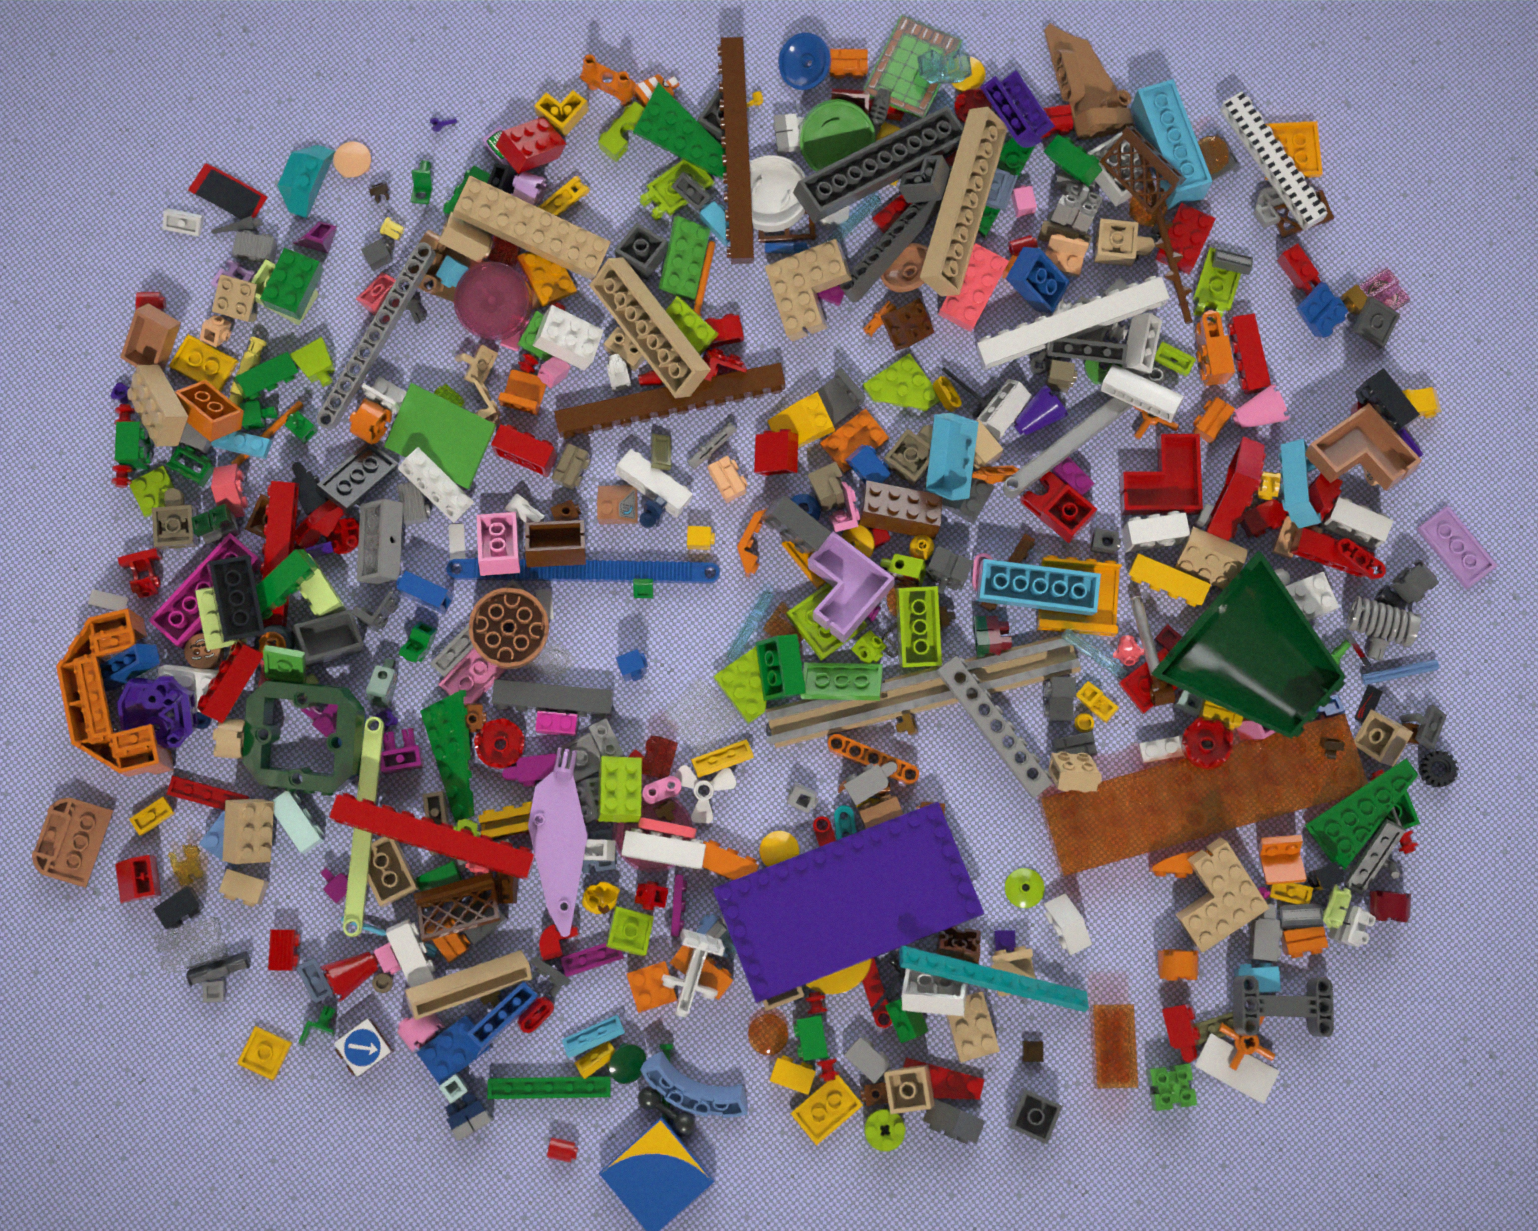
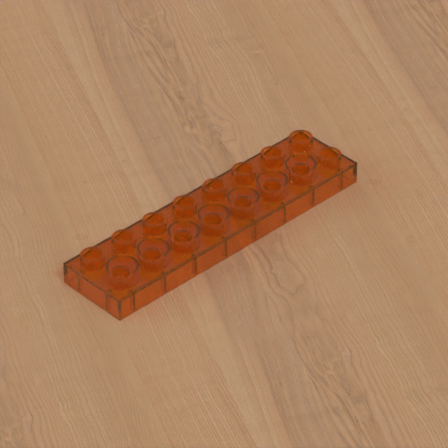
[1038,714,1368,878]

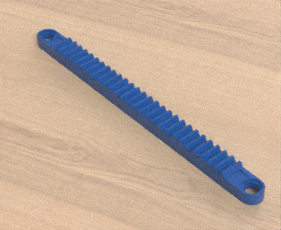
[446,558,720,584]

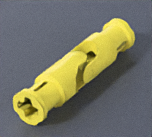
[229,337,267,408]

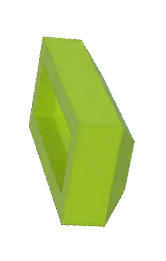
[1154,341,1196,377]

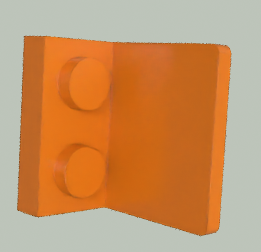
[498,369,547,416]
[1258,835,1307,885]

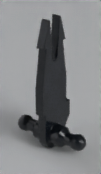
[942,367,998,418]
[870,957,906,1013]

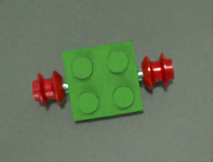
[517,302,567,373]

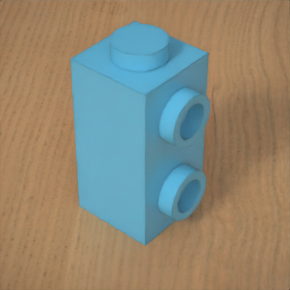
[700,201,730,246]

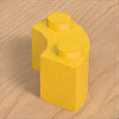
[1402,387,1442,419]

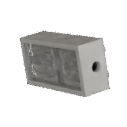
[356,499,404,585]

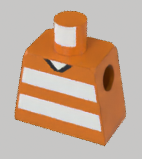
[633,74,680,108]

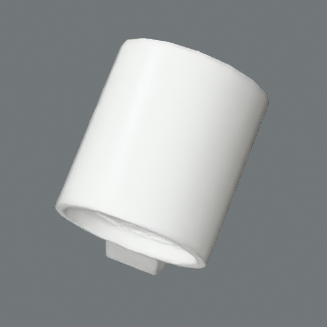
[504,494,545,523]

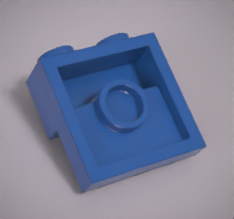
[1296,282,1348,338]

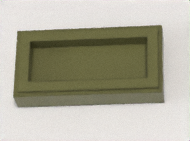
[650,433,672,471]

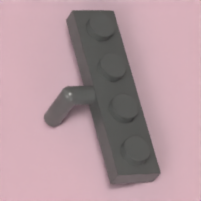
[1344,819,1405,895]

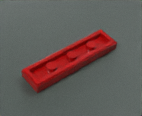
[166,775,250,810]

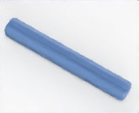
[1361,659,1439,685]

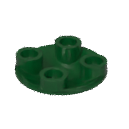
[607,1043,647,1084]

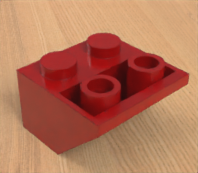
[1308,472,1343,527]
[115,855,162,904]

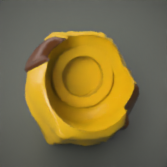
[581,881,620,915]

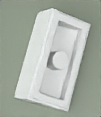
[162,209,205,237]

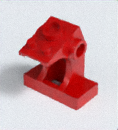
[117,548,163,599]

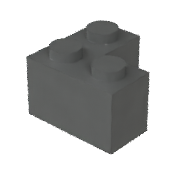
[899,155,950,203]
[1043,677,1076,722]
[923,1099,985,1145]

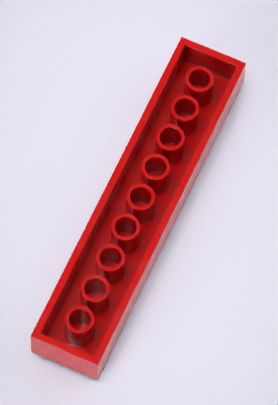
[329,792,535,881]

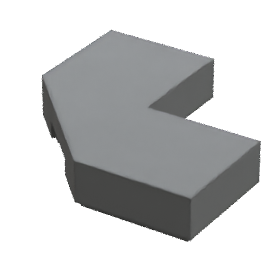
[1253,186,1284,228]

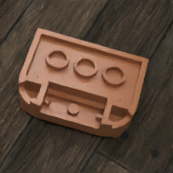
[32,798,114,888]

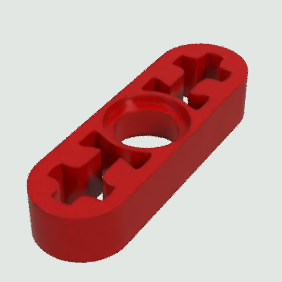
[1334,538,1386,580]

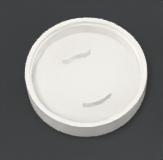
[749,155,806,232]

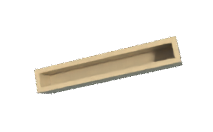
[405,950,532,1020]

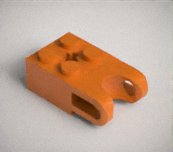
[1195,310,1235,386]

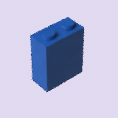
[396,570,453,615]

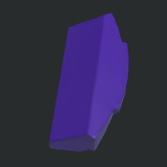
[306,541,334,558]

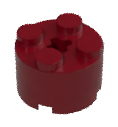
[1369,890,1412,923]

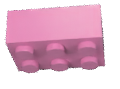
[477,512,520,576]

